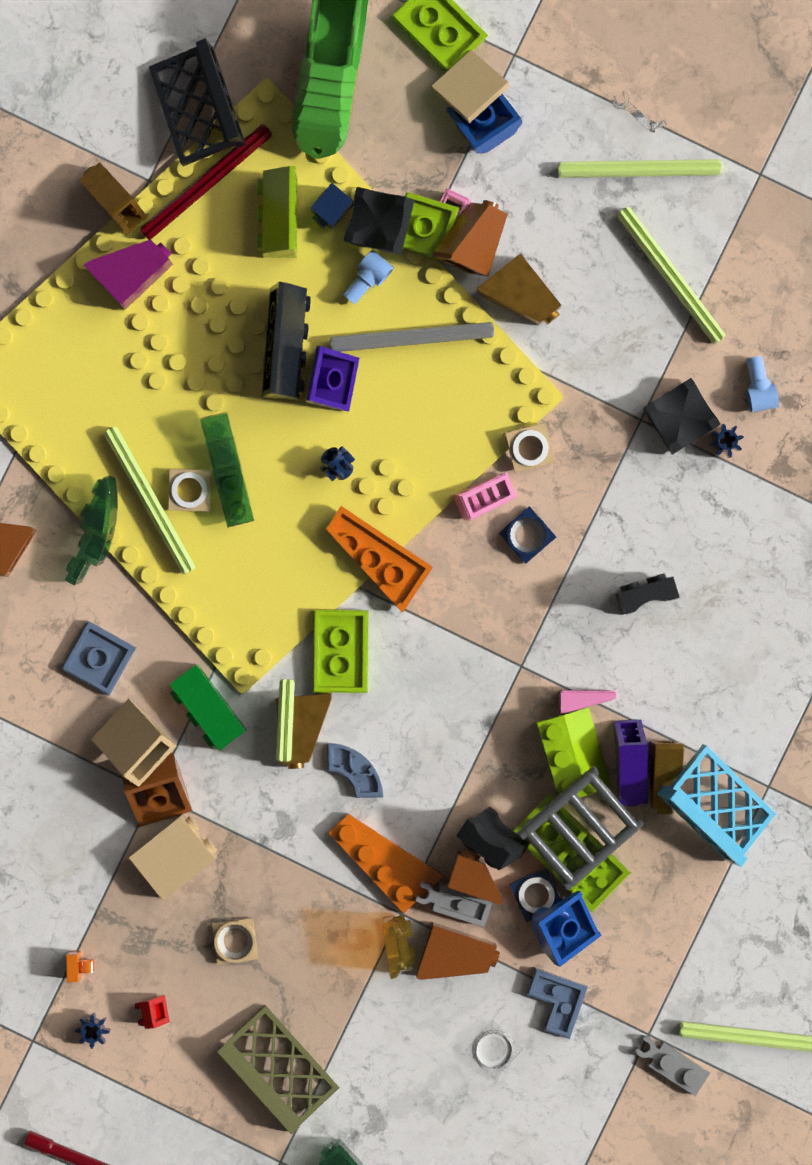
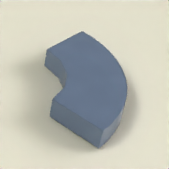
[327,743,383,798]

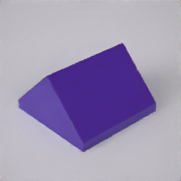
[306,346,360,412]

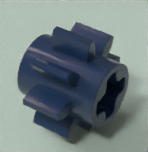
[709,424,744,458]
[319,446,355,481]
[75,1012,111,1049]

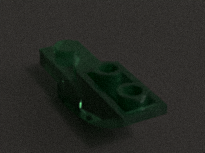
[200,411,254,528]
[65,475,118,585]

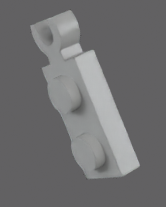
[415,881,493,927]
[634,1035,710,1096]

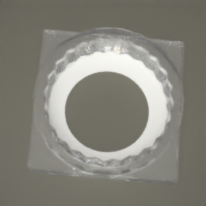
[465,1021,523,1080]

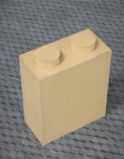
[91,698,176,787]
[129,814,217,901]

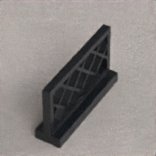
[149,38,246,166]

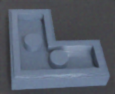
[526,967,588,1039]

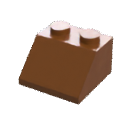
[121,752,192,827]
[447,848,503,905]

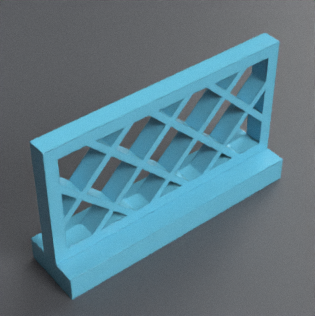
[657,744,776,867]

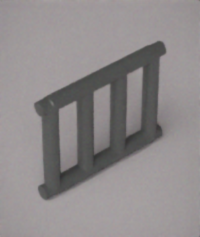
[517,766,644,891]

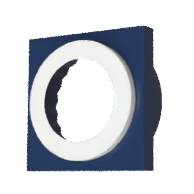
[499,506,556,564]
[509,868,561,922]

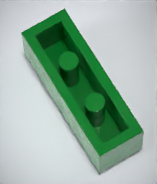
[169,664,247,751]

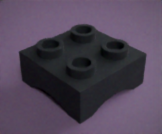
[344,187,414,255]
[643,377,721,455]
[615,573,680,615]
[456,807,530,871]

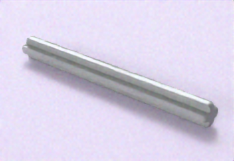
[330,322,494,352]

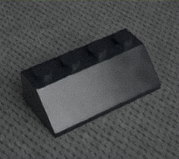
[261,282,311,401]

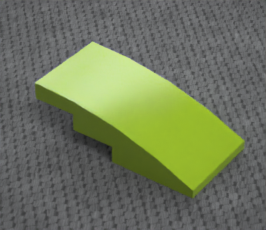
[514,794,631,912]

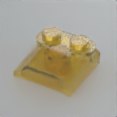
[382,915,417,979]

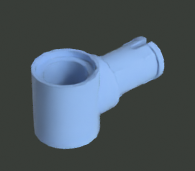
[343,250,394,305]
[746,356,779,413]

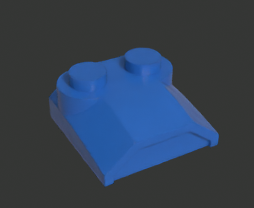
[446,94,522,154]
[531,890,602,967]

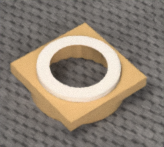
[505,422,555,473]
[169,469,211,512]
[212,918,259,965]

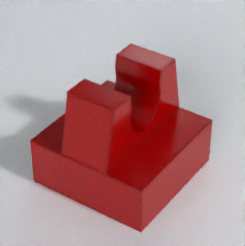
[134,995,170,1029]

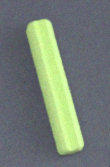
[276,679,295,762]

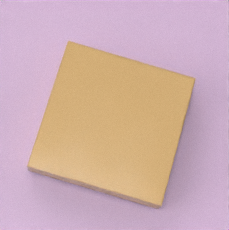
[432,50,510,123]

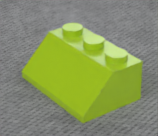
[257,166,297,258]
[536,707,611,798]

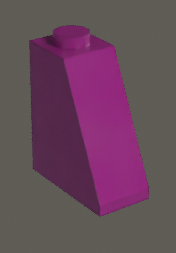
[84,239,173,310]

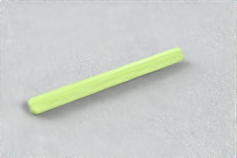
[558,159,722,178]
[617,207,725,344]
[104,427,195,574]
[679,1022,812,1052]

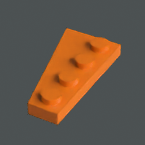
[326,506,433,613]
[328,813,444,914]

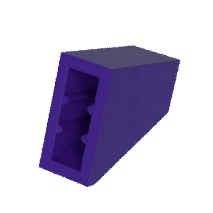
[614,719,648,807]

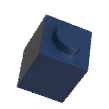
[310,183,353,230]

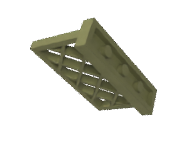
[216,1005,340,1135]

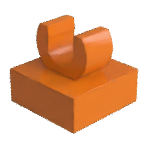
[66,951,95,983]

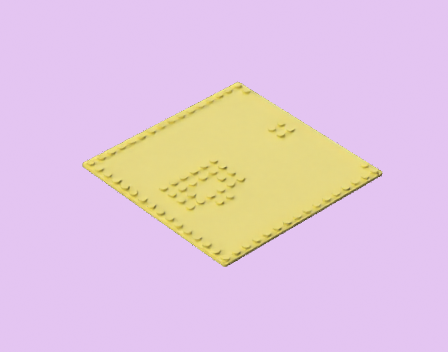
[0,79,563,693]

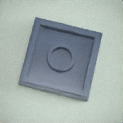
[61,621,137,696]

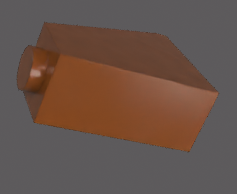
[432,200,508,277]
[0,523,37,577]
[416,922,500,980]

